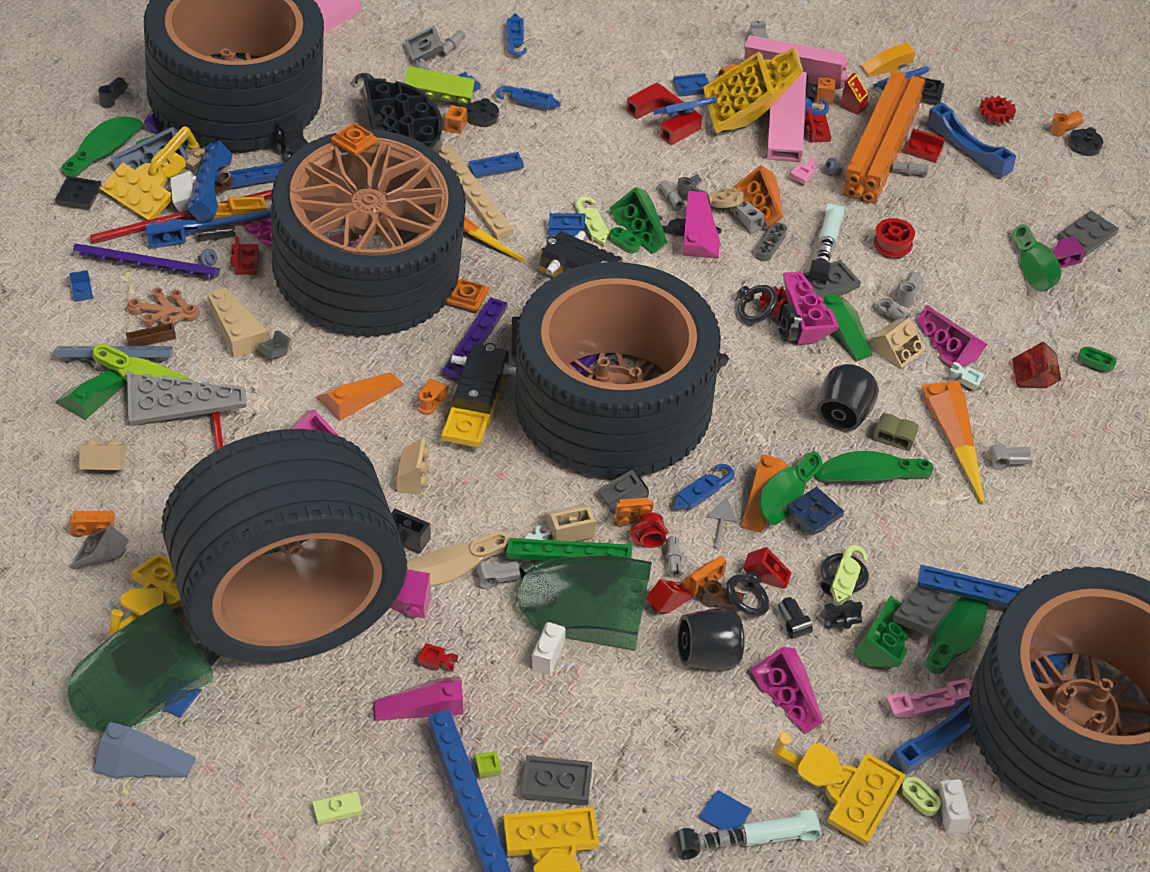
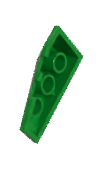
[610,187,668,254]
[821,293,872,362]
[56,369,127,420]
[853,595,907,667]

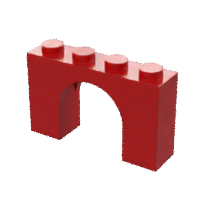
[626,82,703,146]

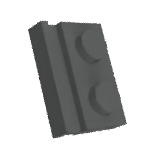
[598,470,648,514]

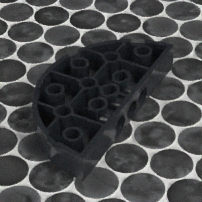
[363,78,442,153]

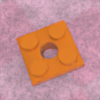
[330,122,378,156]
[446,279,490,312]
[614,497,654,526]

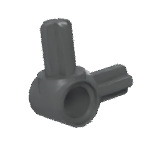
[677,174,709,200]

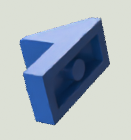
[69,270,93,302]

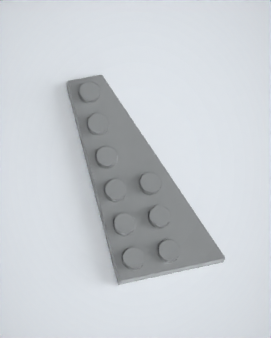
[127,371,247,425]

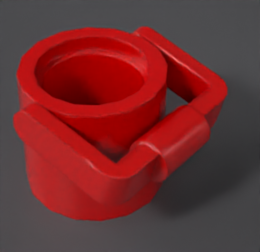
[630,512,669,548]

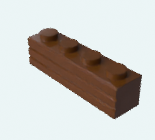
[125,322,176,346]

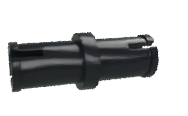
[197,224,236,241]

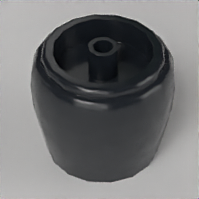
[816,364,879,431]
[677,608,745,671]

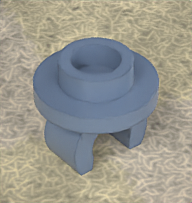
[824,157,843,175]
[197,248,217,267]

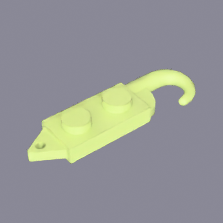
[575,196,609,246]
[829,545,868,605]

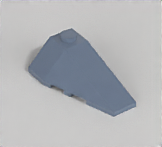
[110,127,189,170]
[94,722,196,779]

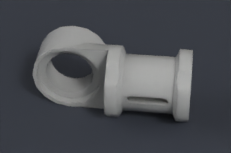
[876,298,911,320]

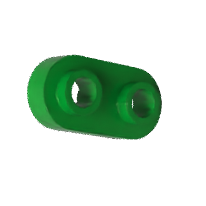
[609,227,641,253]
[1078,346,1116,372]

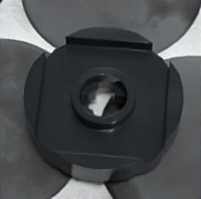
[466,98,499,127]
[1068,127,1104,156]
[777,304,802,341]

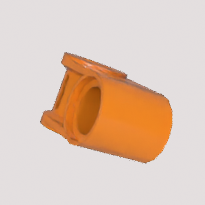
[418,379,449,415]

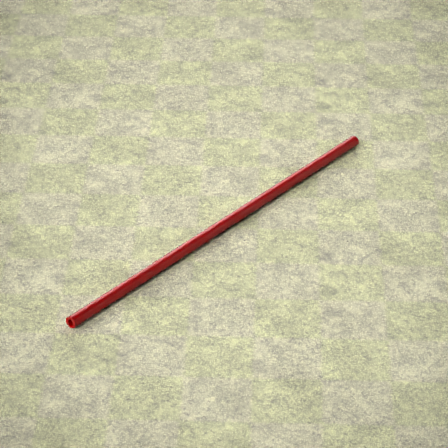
[90,189,272,244]

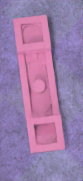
[886,678,972,718]

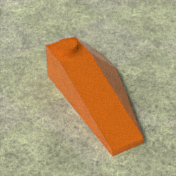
[734,165,784,227]
[317,372,403,421]
[742,454,789,533]

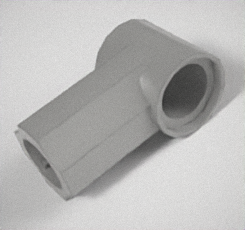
[897,271,923,306]
[989,443,1031,470]
[477,561,520,589]

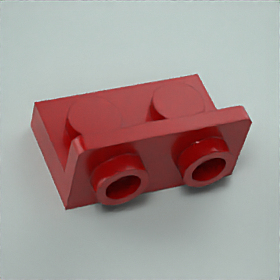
[804,108,832,143]
[904,129,945,163]
[230,237,259,275]

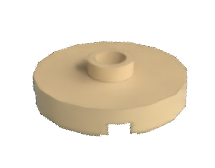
[708,188,744,208]

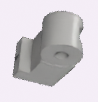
[749,21,769,39]
[733,202,764,234]

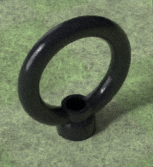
[737,285,778,324]
[820,553,869,595]
[726,571,770,617]

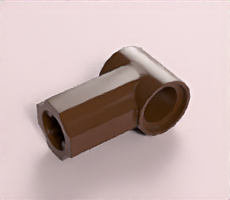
[701,580,745,611]

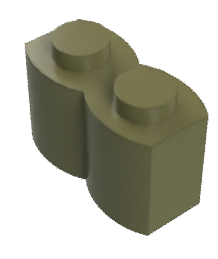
[873,413,919,451]

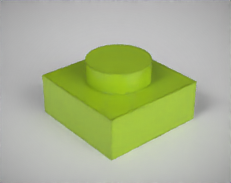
[475,751,501,778]

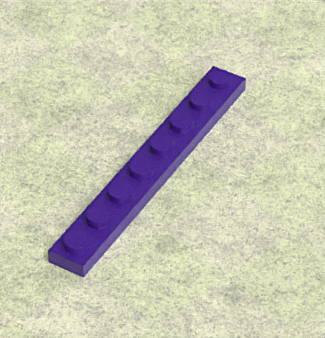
[73,243,221,278]

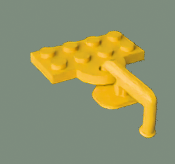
[100,126,198,221]
[109,553,183,642]
[772,732,906,846]
[503,807,599,872]

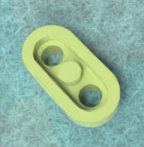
[901,777,941,816]

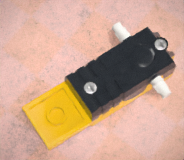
[539,231,623,277]
[442,343,516,448]

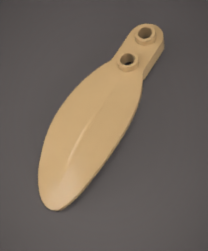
[407,531,509,586]

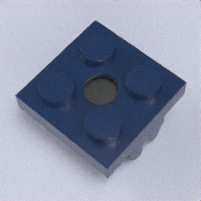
[786,486,844,535]

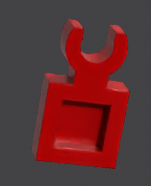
[418,643,458,672]

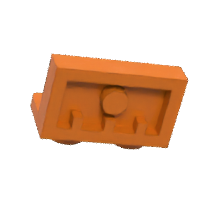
[69,511,115,536]
[681,556,727,597]

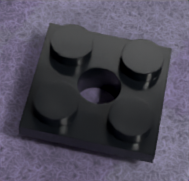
[919,76,945,105]

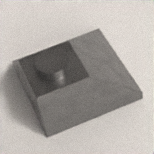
[70,525,129,569]

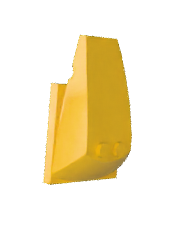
[703,48,803,133]

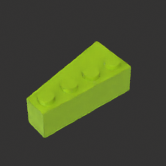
[405,66,475,105]

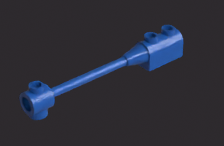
[145,204,272,248]

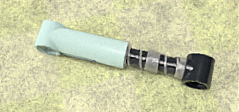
[809,203,845,281]
[673,810,822,860]

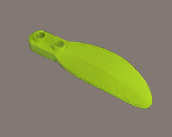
[92,344,196,382]

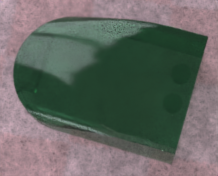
[518,555,652,651]
[68,601,213,732]

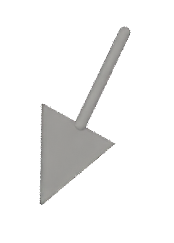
[707,497,737,549]

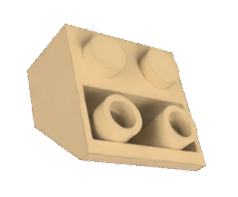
[871,317,926,369]
[396,438,430,495]
[79,439,128,470]
[544,504,596,541]

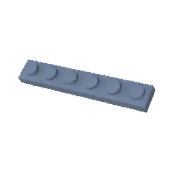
[54,346,173,360]

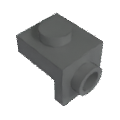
[257,330,291,359]

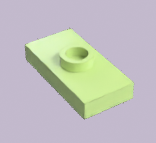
[313,792,363,825]

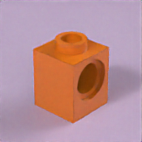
[816,77,836,105]
[445,105,467,134]

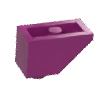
[1053,236,1085,268]

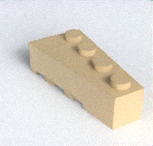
[207,287,269,358]

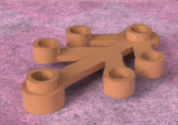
[127,287,200,326]

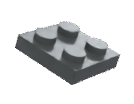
[405,25,444,64]

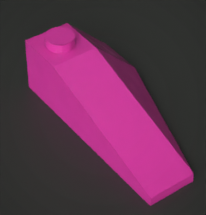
[783,272,838,344]
[750,647,824,733]

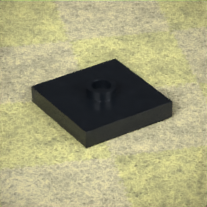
[55,176,102,209]

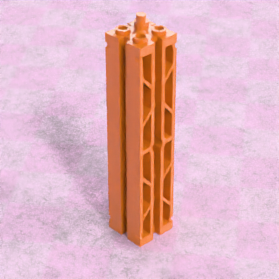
[843,71,925,204]

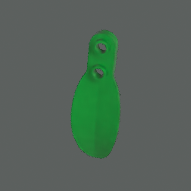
[62,116,143,177]
[1012,224,1062,292]
[759,451,822,526]
[815,451,934,482]
[925,597,988,674]

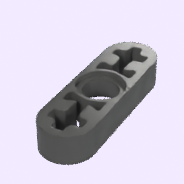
[756,222,787,261]

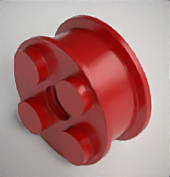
[873,218,915,258]

